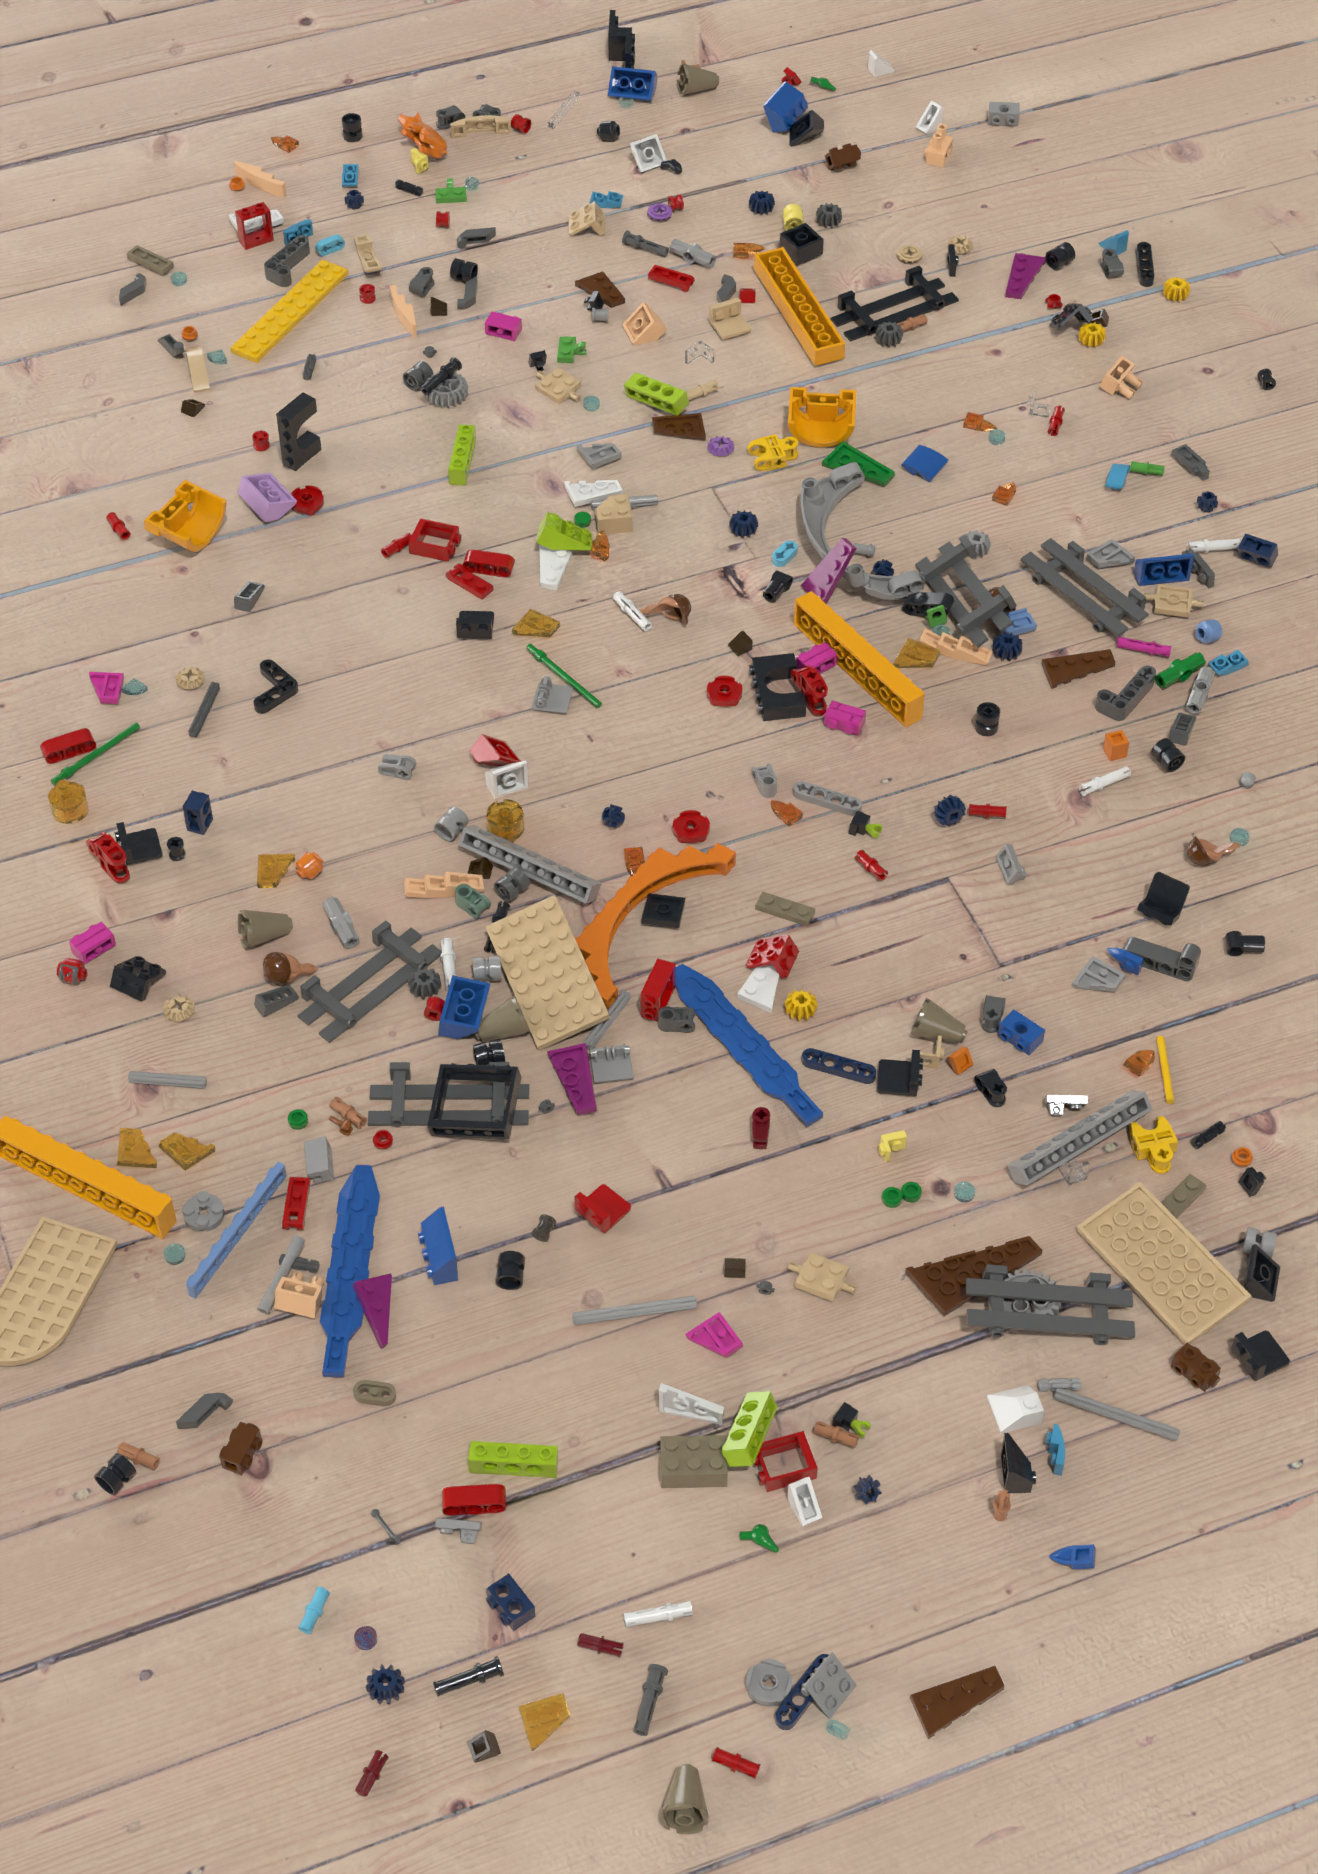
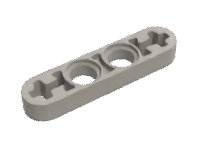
[793,781,862,816]

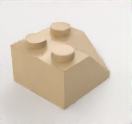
[595,494,633,535]

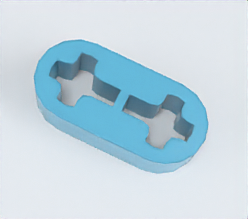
[315,234,345,256]
[772,541,798,567]

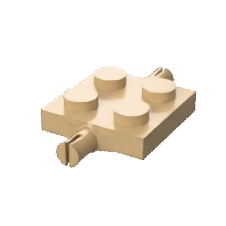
[535,367,581,404]
[1144,584,1204,618]
[787,1253,856,1302]

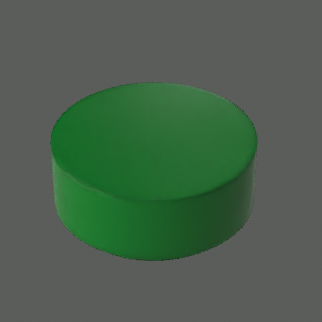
[574,512,591,528]
[288,1109,308,1130]
[901,1182,922,1203]
[882,1187,903,1208]

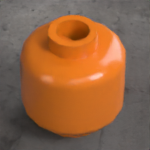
[295,852,324,880]

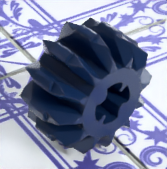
[749,191,775,215]
[729,510,758,538]
[992,632,1023,661]
[934,794,966,827]
[366,1664,405,1705]

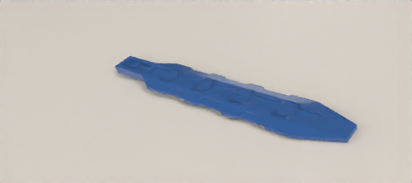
[675,964,823,1127]
[320,1165,380,1377]

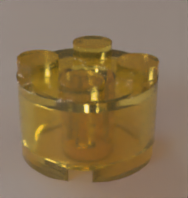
[48,780,89,824]
[487,799,524,842]

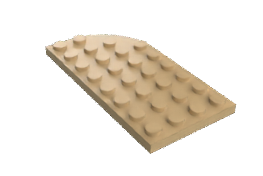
[0,1217,118,1366]

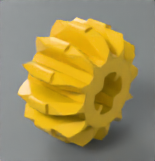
[1163,276,1190,302]
[1078,322,1106,348]
[784,988,818,1022]

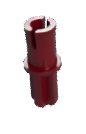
[578,1633,624,1657]
[355,1750,389,1797]

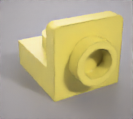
[410,148,429,174]
[878,1130,907,1162]

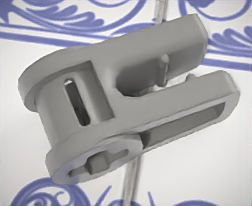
[378,754,416,780]

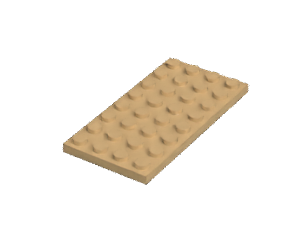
[485,895,611,1051]
[1077,1182,1252,1344]

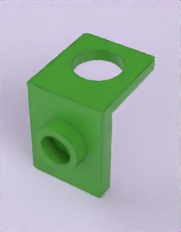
[926,605,947,628]

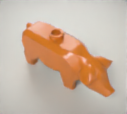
[398,113,447,159]

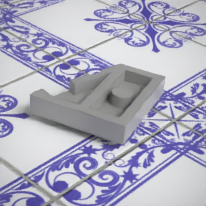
[577,443,622,469]
[1086,539,1135,568]

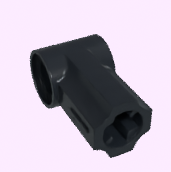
[763,570,793,603]
[1225,931,1265,957]

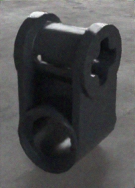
[974,1068,1007,1107]

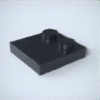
[642,893,686,928]

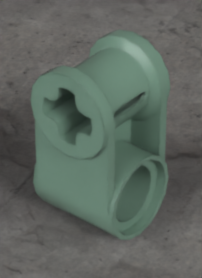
[455,884,491,918]

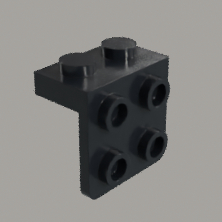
[1049,303,1094,328]
[456,611,494,639]
[114,822,163,865]
[1137,872,1190,926]
[110,956,166,1001]
[877,1050,923,1096]
[1231,1330,1290,1381]

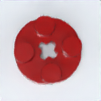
[291,485,324,516]
[707,675,743,706]
[673,810,710,843]

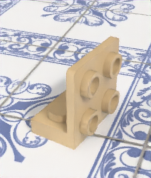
[569,201,605,236]
[709,297,751,340]

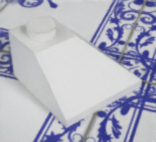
[630,134,667,173]
[485,760,528,799]
[987,1385,1044,1434]

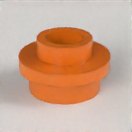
[229,177,245,191]
[181,326,198,341]
[1232,1147,1253,1167]

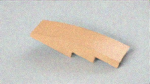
[234,161,286,198]
[390,285,417,337]
[917,628,993,665]
[404,872,484,898]

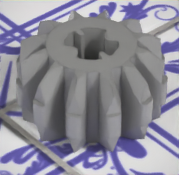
[965,530,991,558]

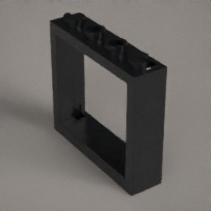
[427,1063,522,1139]

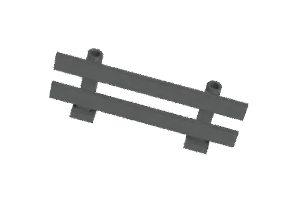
[915,535,1017,648]
[1020,538,1149,637]
[298,920,442,1043]
[368,1062,530,1127]
[966,1264,1135,1345]

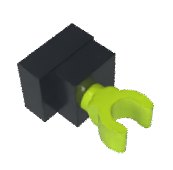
[849,810,883,838]
[832,1402,871,1438]

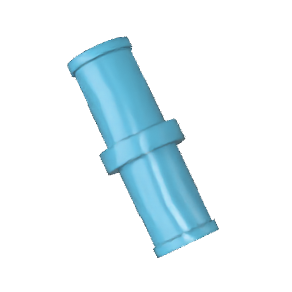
[298,1587,330,1634]

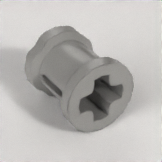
[592,307,608,322]

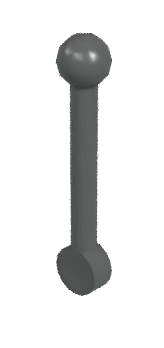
[371,1509,400,1545]

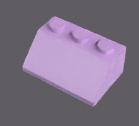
[238,473,297,522]

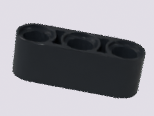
[902,592,954,616]

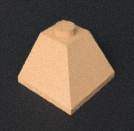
[622,302,667,346]

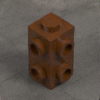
[825,143,861,171]
[1171,1342,1221,1392]
[219,1422,263,1475]

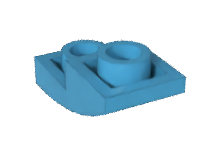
[342,164,359,187]
[589,191,623,208]
[283,219,313,246]
[1106,464,1130,490]
[1208,650,1249,676]
[1046,1424,1065,1476]

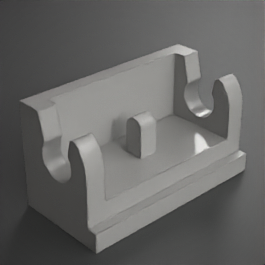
[304,1136,334,1183]

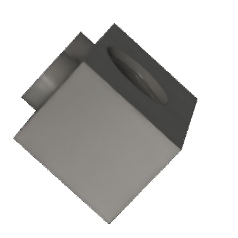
[988,102,1020,126]

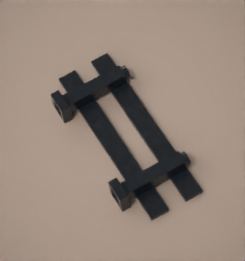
[830,266,959,342]

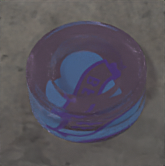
[354,1626,377,1650]

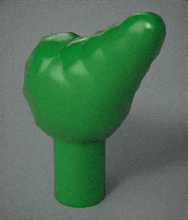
[810,77,836,91]
[740,1524,779,1553]

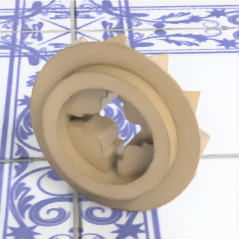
[948,235,973,254]
[898,245,923,264]
[176,666,205,689]
[163,994,195,1022]

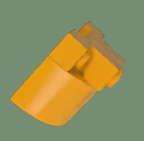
[788,387,857,447]
[144,480,227,552]

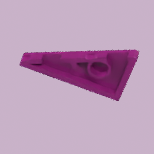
[353,1273,392,1349]

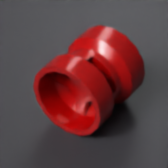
[511,114,531,133]

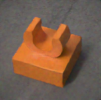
[947,1046,974,1075]

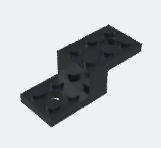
[608,10,635,68]

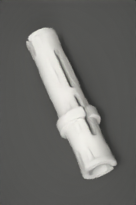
[1187,538,1240,553]
[613,591,652,632]
[1079,766,1131,796]
[440,938,456,991]
[623,1601,693,1628]

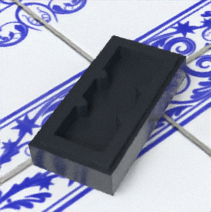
[947,244,959,277]

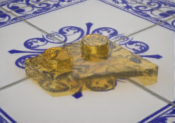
[512,609,560,637]
[893,638,940,668]
[257,853,295,888]
[117,1128,157,1168]
[159,1132,215,1170]
[519,1693,570,1751]

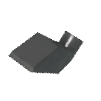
[457,227,496,249]
[119,273,146,306]
[717,274,736,303]
[457,277,478,309]
[157,334,185,357]
[176,1393,233,1429]

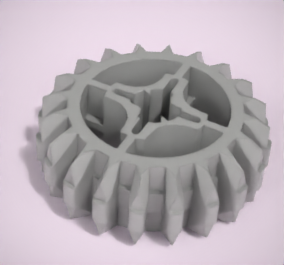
[425,372,468,408]

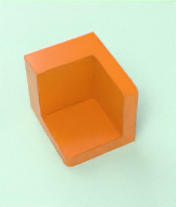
[1103,730,1129,761]

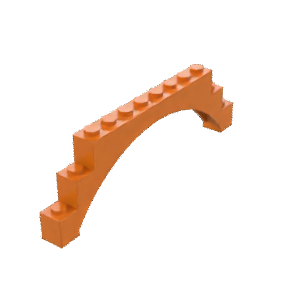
[575,843,736,1010]

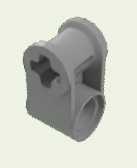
[752,763,777,798]

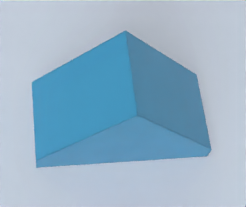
[1099,230,1129,255]

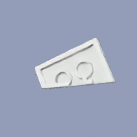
[229,210,284,234]
[564,480,623,507]
[539,544,572,591]
[737,965,780,1013]
[659,1383,724,1425]

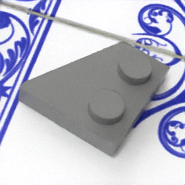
[1072,956,1126,992]

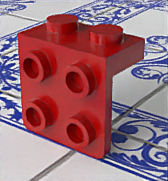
[746,935,799,978]
[574,1184,631,1233]

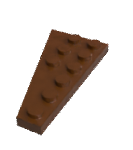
[905,1236,1043,1316]

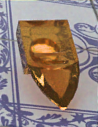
[271,135,299,153]
[733,243,765,258]
[963,412,997,432]
[992,482,1016,506]
[591,531,610,562]
[771,800,803,827]
[624,847,645,876]
[1124,1050,1155,1076]

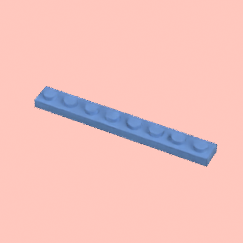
[186,1162,287,1299]

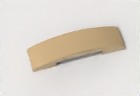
[450,115,511,138]
[354,234,382,273]
[185,346,210,393]

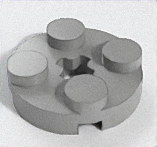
[182,1191,224,1232]
[746,1659,792,1706]

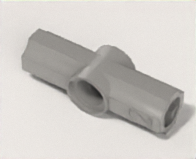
[670,239,716,269]
[1186,667,1215,715]
[323,897,360,949]

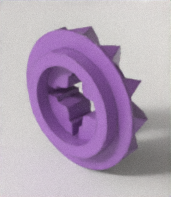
[648,203,672,221]
[708,436,734,456]

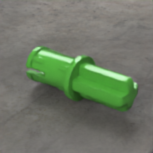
[1130,461,1165,476]

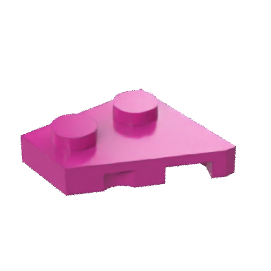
[89,672,124,704]
[686,1312,743,1358]

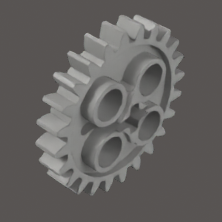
[1004,1268,1061,1315]

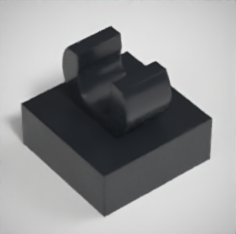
[584,291,604,310]
[528,350,547,372]
[1238,1167,1266,1197]

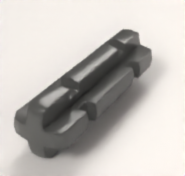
[302,354,316,380]
[279,1254,320,1273]

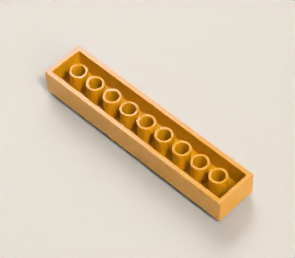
[754,247,845,366]
[794,591,925,728]
[0,1115,177,1240]

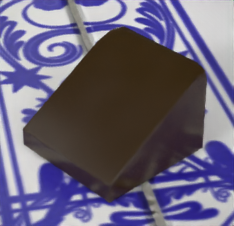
[431,297,447,316]
[1090,309,1109,327]
[181,399,205,417]
[728,631,753,656]
[467,857,493,879]
[724,1258,746,1278]
[467,1730,501,1763]

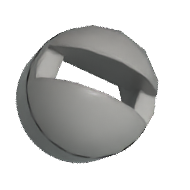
[1240,772,1256,788]

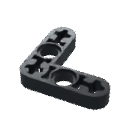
[253,659,299,714]

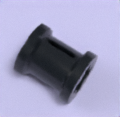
[1257,368,1276,390]
[167,837,186,861]

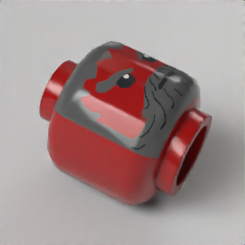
[57,958,87,985]

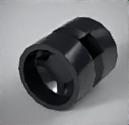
[342,113,363,142]
[1045,242,1076,270]
[450,258,478,282]
[975,702,1000,737]
[1151,738,1186,772]
[473,1039,505,1065]
[496,1251,525,1290]
[94,1453,136,1495]

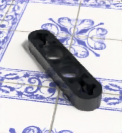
[1136,242,1155,287]

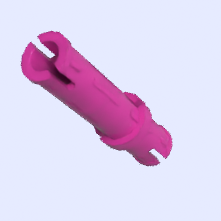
[1117,636,1172,657]

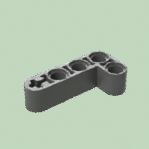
[264,236,310,287]
[1095,666,1156,721]
[1123,937,1201,981]

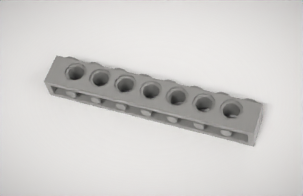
[458,825,602,904]
[1007,1090,1153,1185]

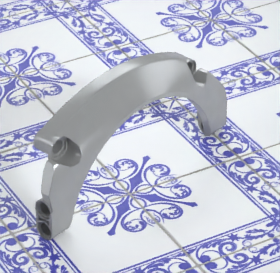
[801,462,924,600]

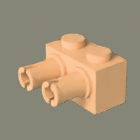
[924,124,953,167]
[1099,356,1144,400]
[274,1271,324,1318]

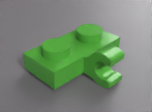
[435,178,467,204]
[557,336,587,363]

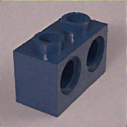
[1238,533,1278,568]
[182,790,213,835]
[486,1573,536,1631]

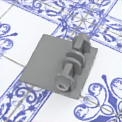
[531,676,574,714]
[589,1044,634,1083]
[801,1652,857,1719]

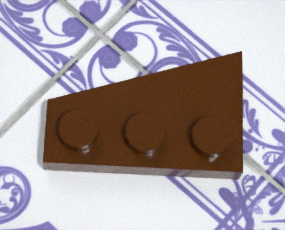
[575,271,625,308]
[652,413,706,440]

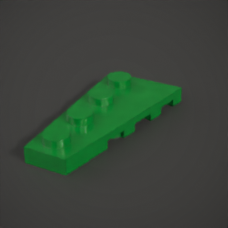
[822,441,895,486]

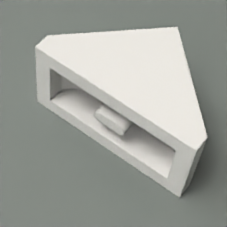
[868,50,895,77]
[916,100,944,134]
[787,1477,822,1526]

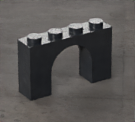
[276,392,322,471]
[749,653,806,721]

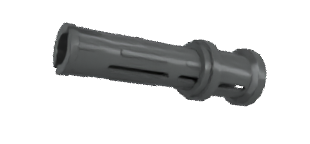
[622,230,669,257]
[633,1664,668,1736]

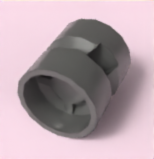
[403,361,433,391]
[494,867,530,902]

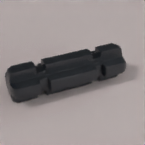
[395,179,423,196]
[1191,1121,1226,1149]

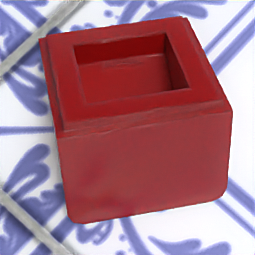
[740,288,756,303]

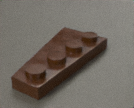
[1042,649,1116,689]
[910,1666,1005,1739]

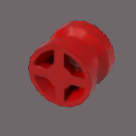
[668,194,684,212]
[436,211,450,227]
[359,284,376,304]
[252,430,270,452]
[424,997,445,1021]

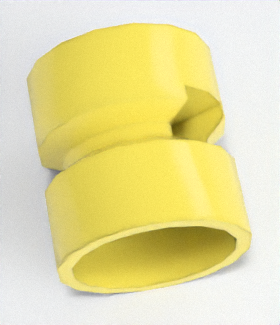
[783,204,804,231]

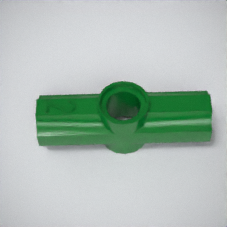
[1155,652,1206,688]

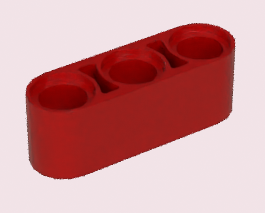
[463,550,515,577]
[40,728,96,764]
[442,1484,506,1516]

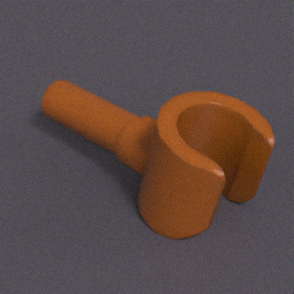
[329,1116,353,1136]

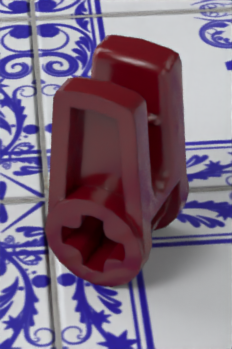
[752,1107,771,1149]

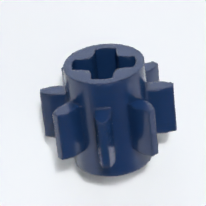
[344,190,364,210]
[1197,491,1218,513]
[873,559,894,576]
[602,804,625,828]
[853,1475,882,1505]

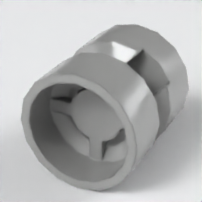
[434,806,469,842]
[473,955,502,982]
[1242,1227,1277,1258]

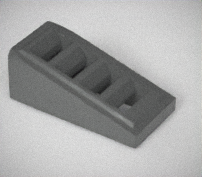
[234,581,265,612]
[1169,713,1196,746]
[254,984,299,1017]

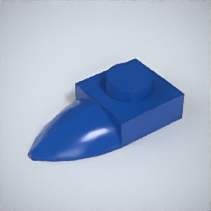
[1107,948,1143,976]
[1050,1544,1096,1570]

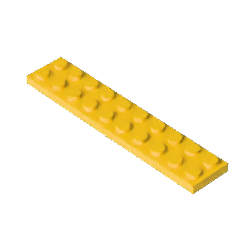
[230,259,349,363]

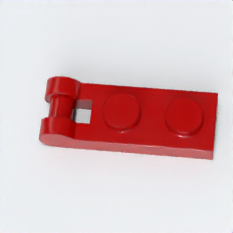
[648,265,695,292]
[446,563,494,600]
[282,1177,311,1230]

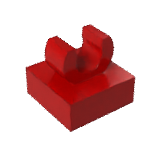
[781,67,802,86]

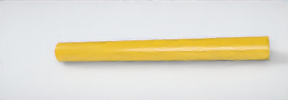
[1157,1036,1174,1104]

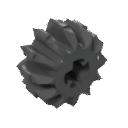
[816,203,842,228]
[876,321,903,347]
[408,967,441,1000]

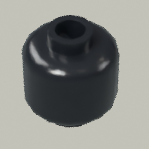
[597,121,620,141]

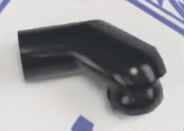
[661,159,682,174]

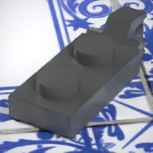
[1171,444,1210,481]
[1182,548,1215,589]

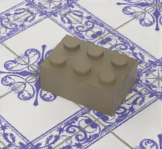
[660,1435,728,1488]

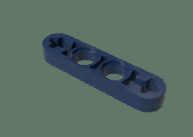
[802,1048,876,1084]
[775,1654,829,1730]

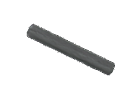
[188,682,220,738]

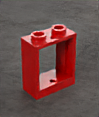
[235,202,274,250]
[409,518,462,562]
[641,958,676,1022]
[754,1431,818,1492]

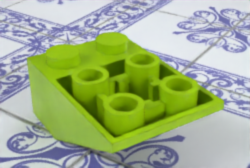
[536,512,593,550]

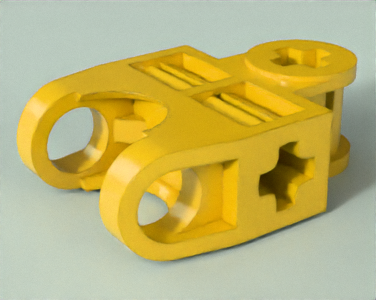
[747,434,799,471]
[1129,1116,1178,1174]

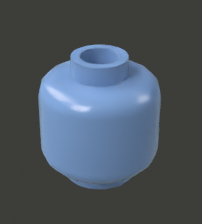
[1196,619,1222,644]

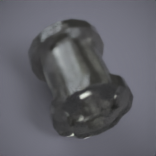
[532,1214,556,1242]

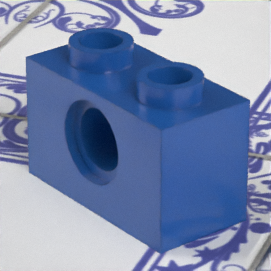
[998,1009,1045,1056]

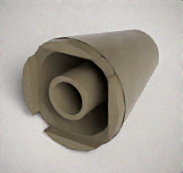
[677,64,719,95]
[237,910,293,948]
[475,996,530,1042]
[911,998,968,1044]
[661,1764,709,1834]

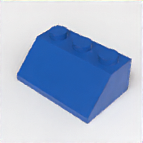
[608,66,658,101]
[763,82,808,132]
[1134,553,1194,586]
[438,975,491,1039]
[418,1206,458,1285]

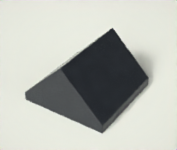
[1243,1244,1281,1302]

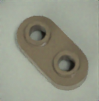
[353,1380,396,1406]

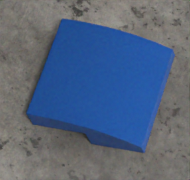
[901,445,949,482]

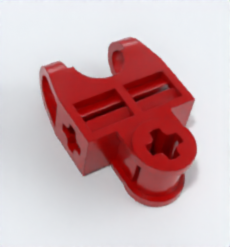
[791,664,828,716]
[86,831,130,883]

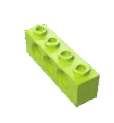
[624,372,689,416]
[448,424,476,486]
[722,1391,778,1467]
[468,1441,558,1478]

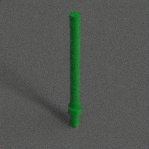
[527,643,602,708]
[50,722,140,786]

